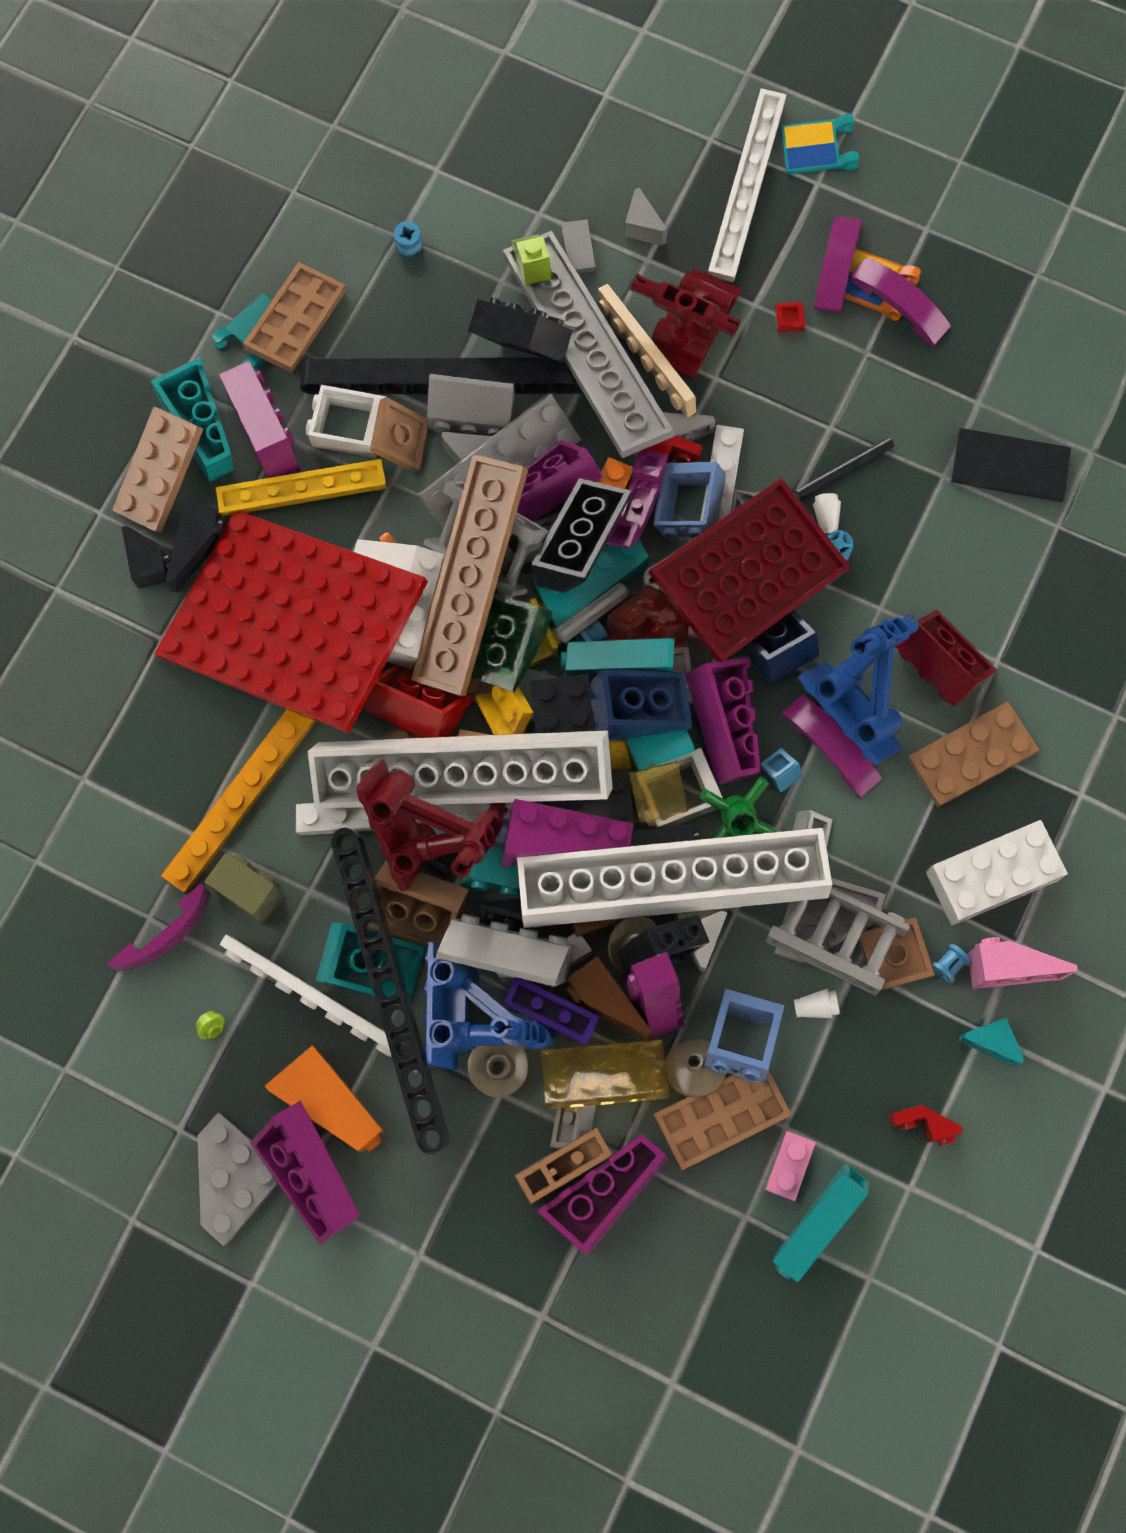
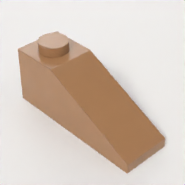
[514,1128,612,1204]

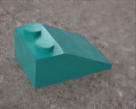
[315,923,425,1002]

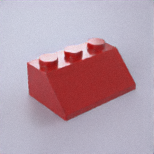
[364,665,473,738]

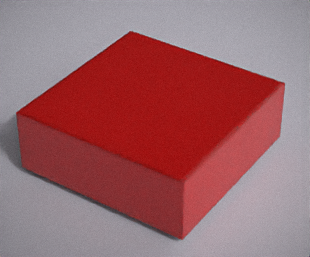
[775,302,805,333]

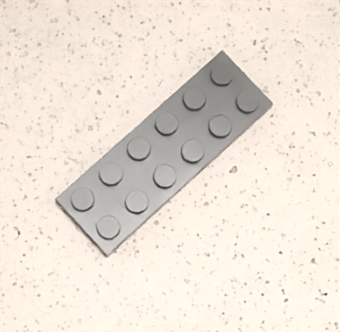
[418,394,581,530]

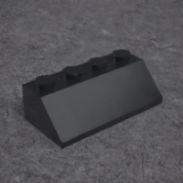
[531,478,632,593]

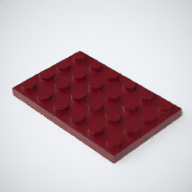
[648,478,851,663]

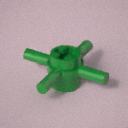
[700,776,777,838]

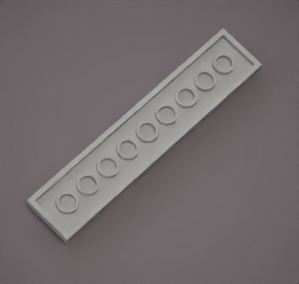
[503,231,674,458]

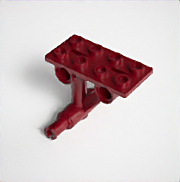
[630,268,741,379]
[356,759,508,892]

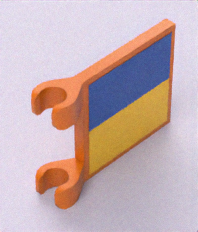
[844,248,921,321]

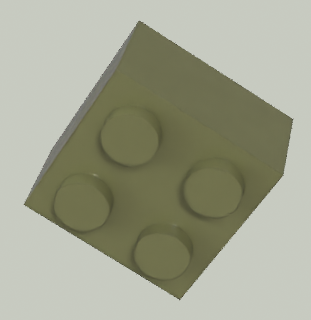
[204,852,285,926]

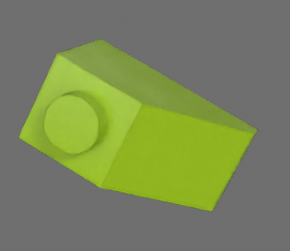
[511,234,551,285]

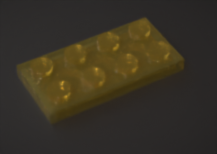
[541,1040,669,1110]

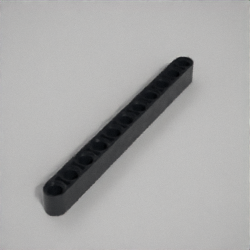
[300,357,584,395]
[331,827,449,1154]

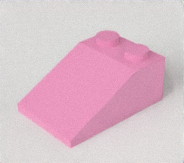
[967,937,1078,989]

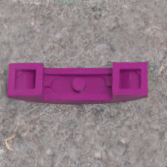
[814,216,862,314]
[849,258,951,347]
[606,450,668,549]
[781,695,882,798]
[107,884,211,972]

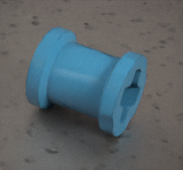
[932,943,971,984]

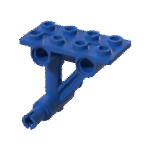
[798,615,919,765]
[423,942,557,1070]

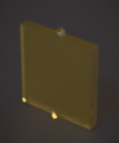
[629,761,688,823]

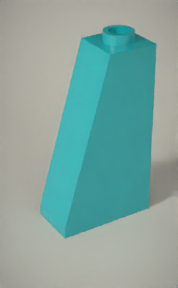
[561,638,674,680]
[773,1162,870,1282]

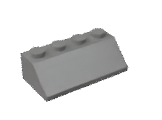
[436,914,575,986]

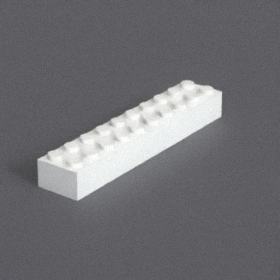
[307,731,613,809]
[517,828,832,928]

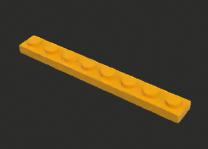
[161,709,316,895]

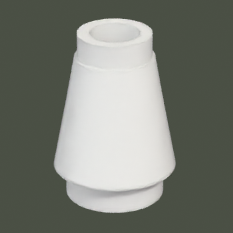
[813,493,841,536]
[794,988,840,1018]

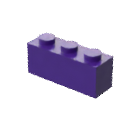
[503,977,599,1047]

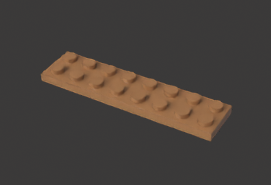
[411,454,528,696]

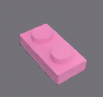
[765,1131,816,1202]

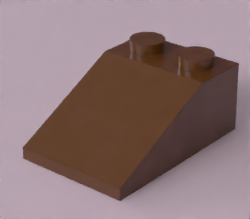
[566,957,652,1042]

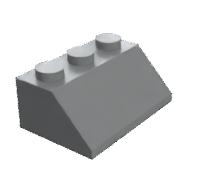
[427,374,516,436]

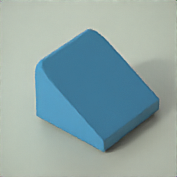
[760,748,803,792]

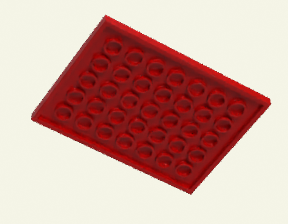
[155,511,428,734]

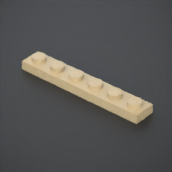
[598,284,697,418]

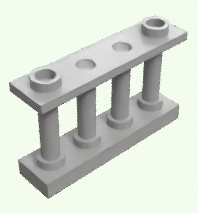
[423,481,549,598]
[766,888,910,996]

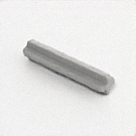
[555,583,629,643]

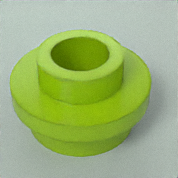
[195,1011,225,1039]

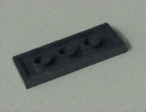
[951,428,1071,502]

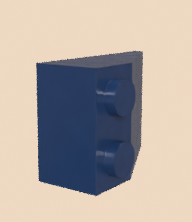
[743,610,820,683]
[589,670,692,740]

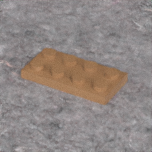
[243,262,346,373]
[112,407,203,533]
[907,701,1039,808]
[653,1060,792,1171]

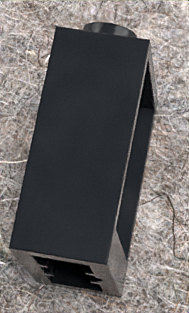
[617,914,710,976]

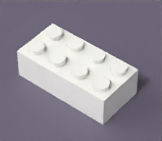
[926,820,1068,926]

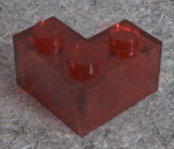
[607,584,689,648]

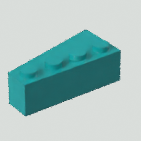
[151,357,234,483]
[533,539,649,630]
[459,847,520,897]

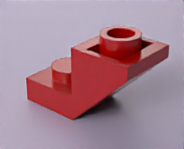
[637,436,702,463]
[887,1105,963,1146]

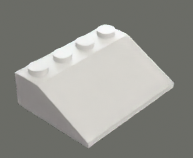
[354,539,444,669]

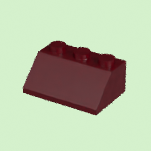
[894,609,997,707]

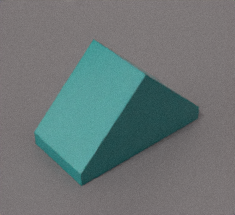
[958,1017,1024,1067]

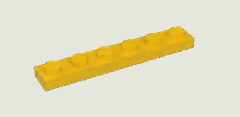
[216,459,387,517]

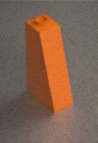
[265,1045,385,1152]

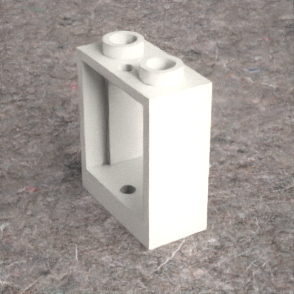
[306,385,386,459]
[632,748,722,828]

